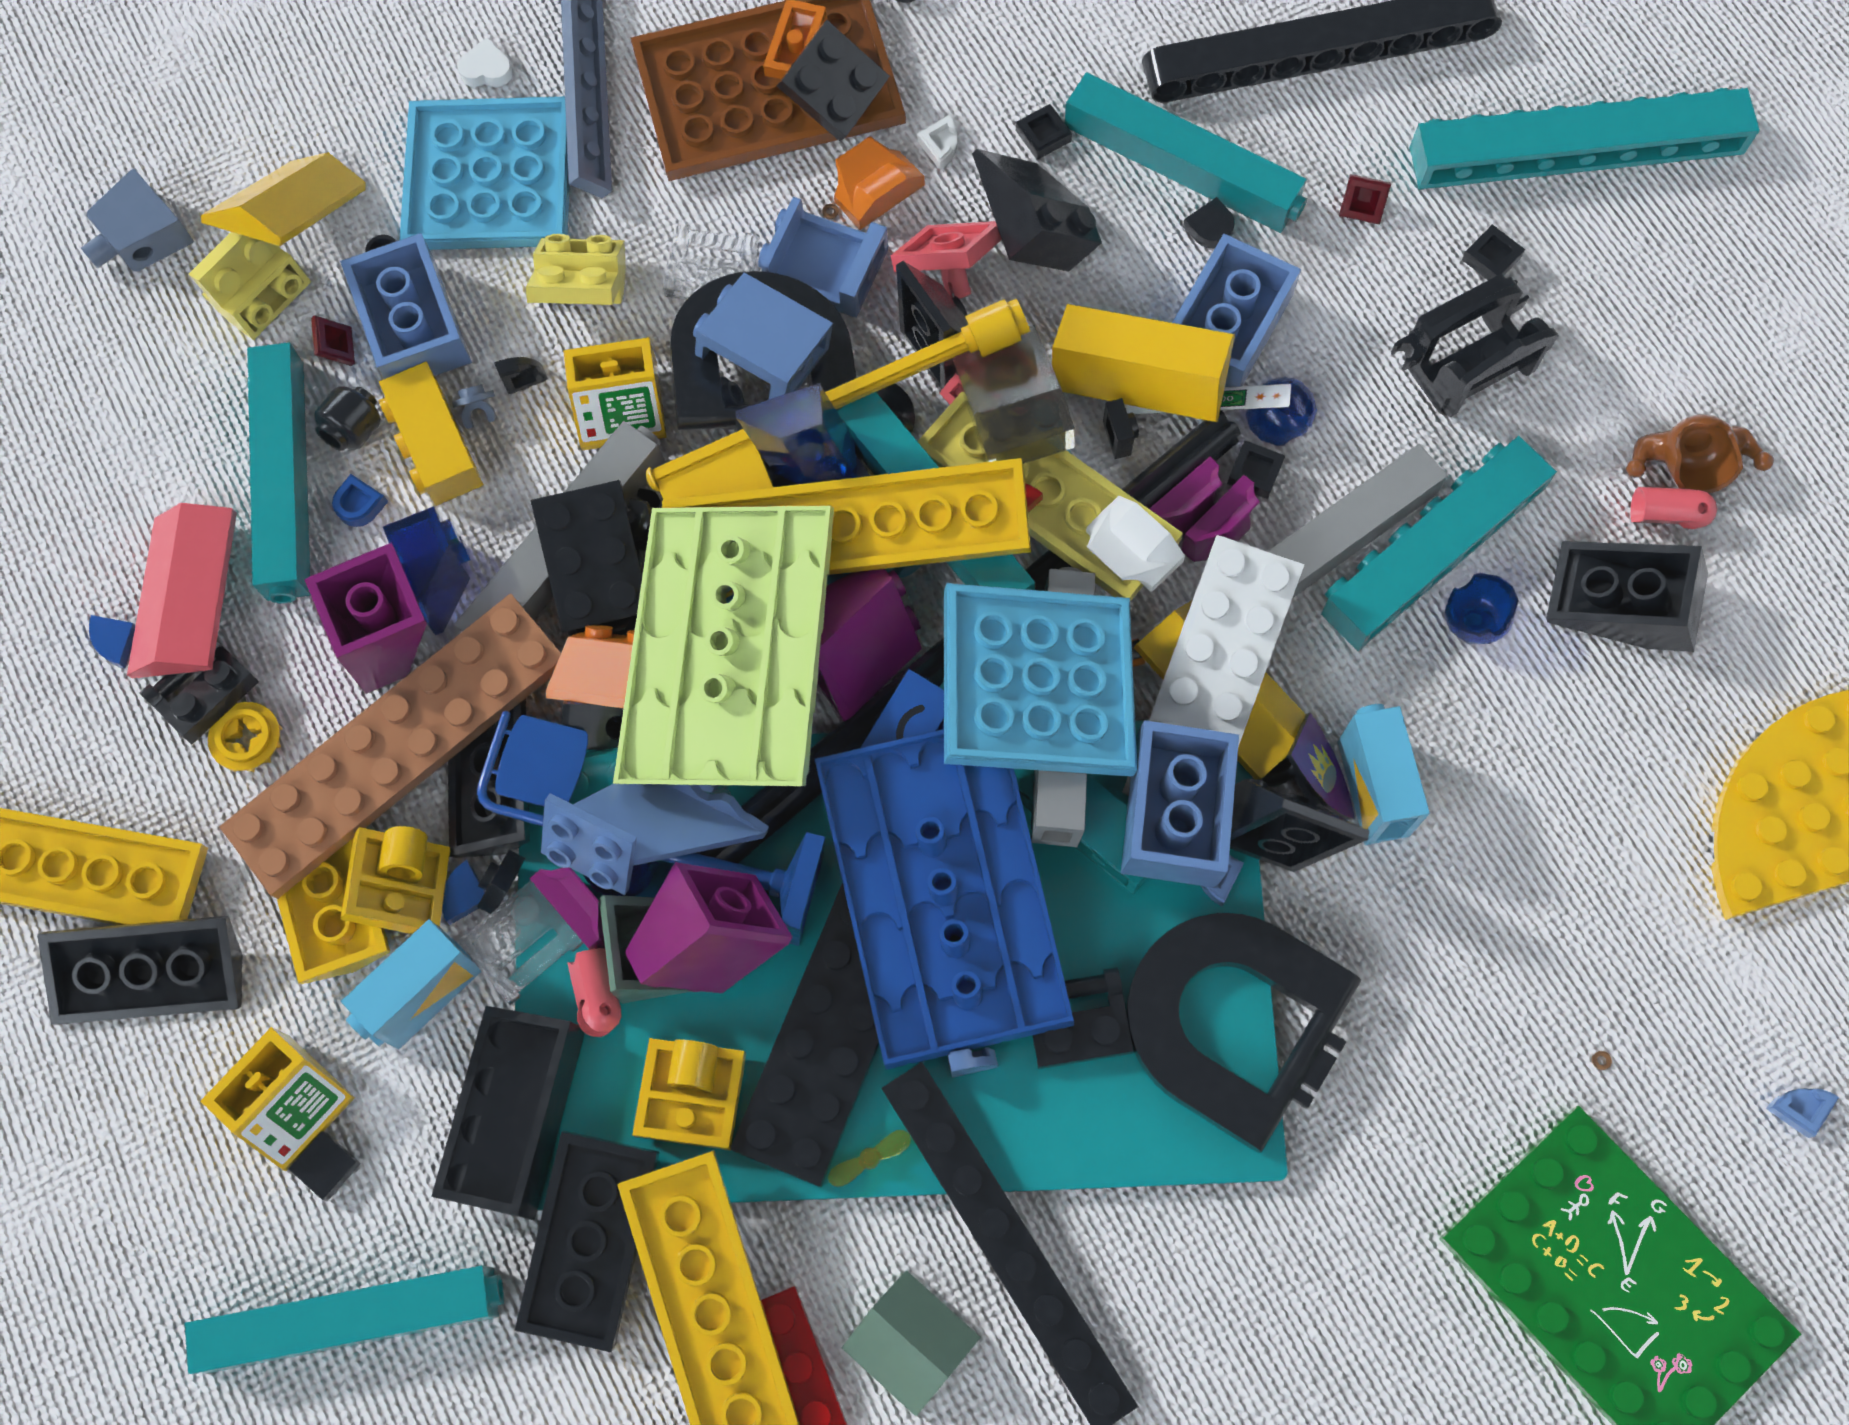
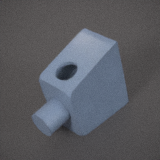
[81,168,194,272]

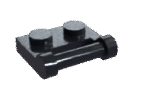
[139,641,259,744]
[1032,967,1134,1069]

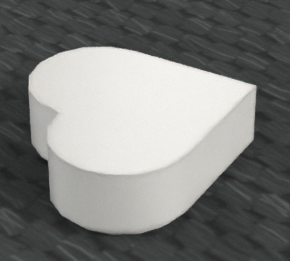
[457,38,513,87]

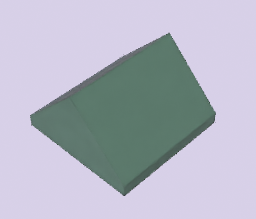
[599,895,690,1003]
[841,1270,981,1416]

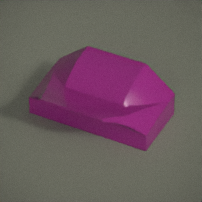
[1150,457,1222,539]
[1181,475,1259,562]
[529,867,605,950]

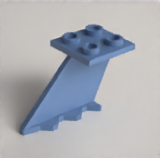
[541,784,769,895]

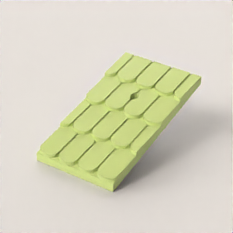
[613,506,834,786]

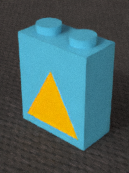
[1337,704,1430,845]
[341,919,483,1050]

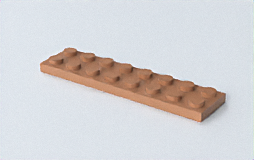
[219,593,561,899]

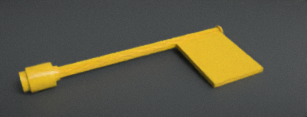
[646,298,1030,598]

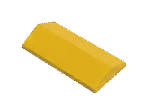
[201,152,366,246]
[1051,304,1235,422]
[1134,600,1306,780]
[277,839,390,984]

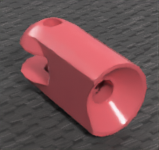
[1630,487,1717,529]
[567,948,621,1037]

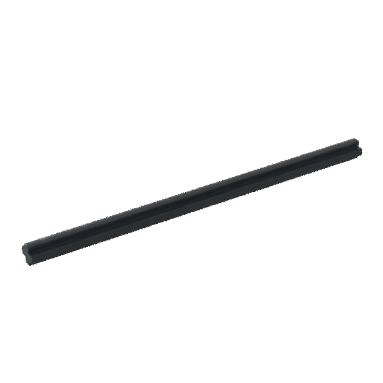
[696,411,1241,864]

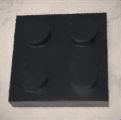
[777,20,890,142]

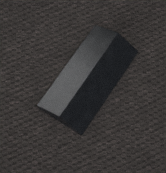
[447,698,530,858]
[37,916,243,1025]

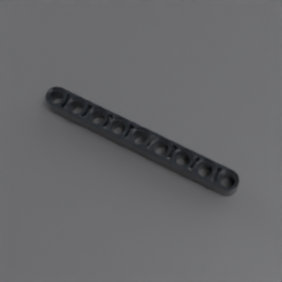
[1142,0,1502,103]

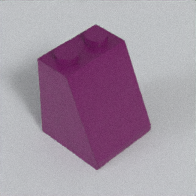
[304,542,427,694]
[817,569,922,721]
[625,862,792,993]

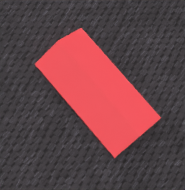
[127,503,237,679]

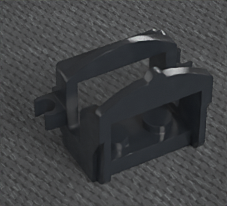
[1391,274,1559,417]

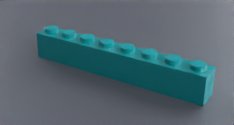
[1409,88,1760,190]

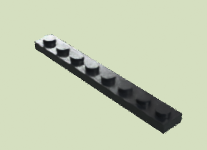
[881,1062,1139,1425]

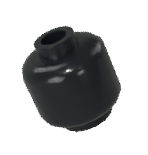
[314,386,381,451]

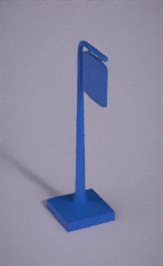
[477,711,825,946]

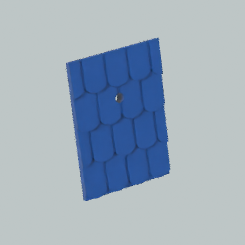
[815,729,1074,1070]

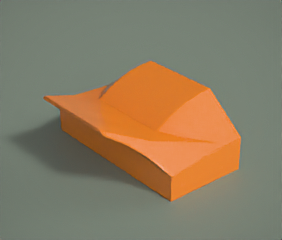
[763,0,828,79]
[834,136,925,230]

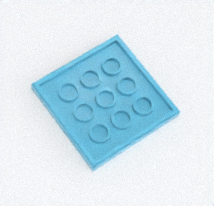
[399,96,570,250]
[944,583,1137,777]

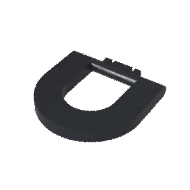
[670,271,857,438]
[1126,913,1362,1153]

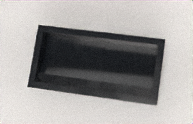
[431,1006,585,1220]

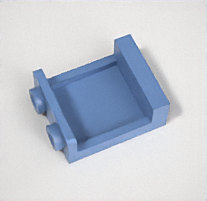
[758,197,888,318]
[693,272,833,408]

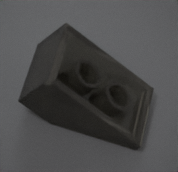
[951,325,1075,464]

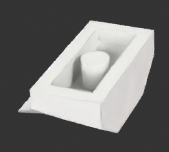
[1086,496,1185,592]

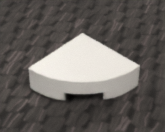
[917,114,958,170]

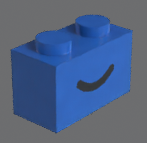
[861,669,944,748]

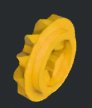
[208,702,282,773]

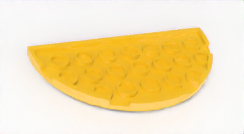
[1711,690,1849,920]

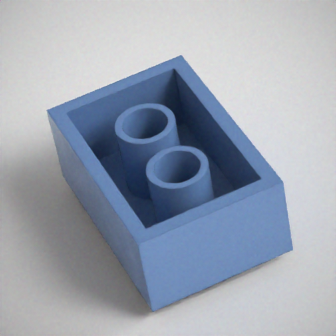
[340,233,472,379]
[1172,234,1301,387]
[1121,720,1239,888]

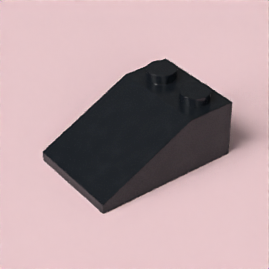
[972,149,1102,272]
[896,261,972,389]
[1546,541,1708,652]
[1230,779,1370,872]

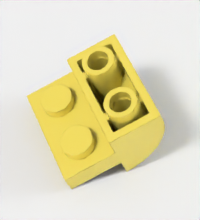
[189,232,311,340]
[526,234,626,305]

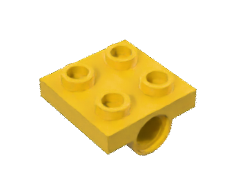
[340,826,450,934]
[632,1038,746,1150]

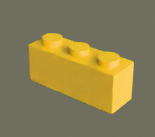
[378,361,484,506]

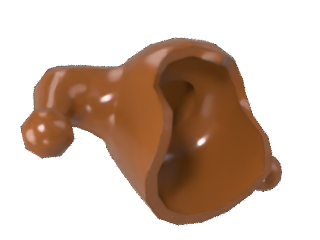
[1626,414,1774,493]

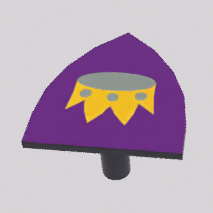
[1265,712,1355,821]

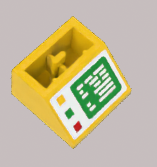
[563,337,667,451]
[200,1027,355,1171]

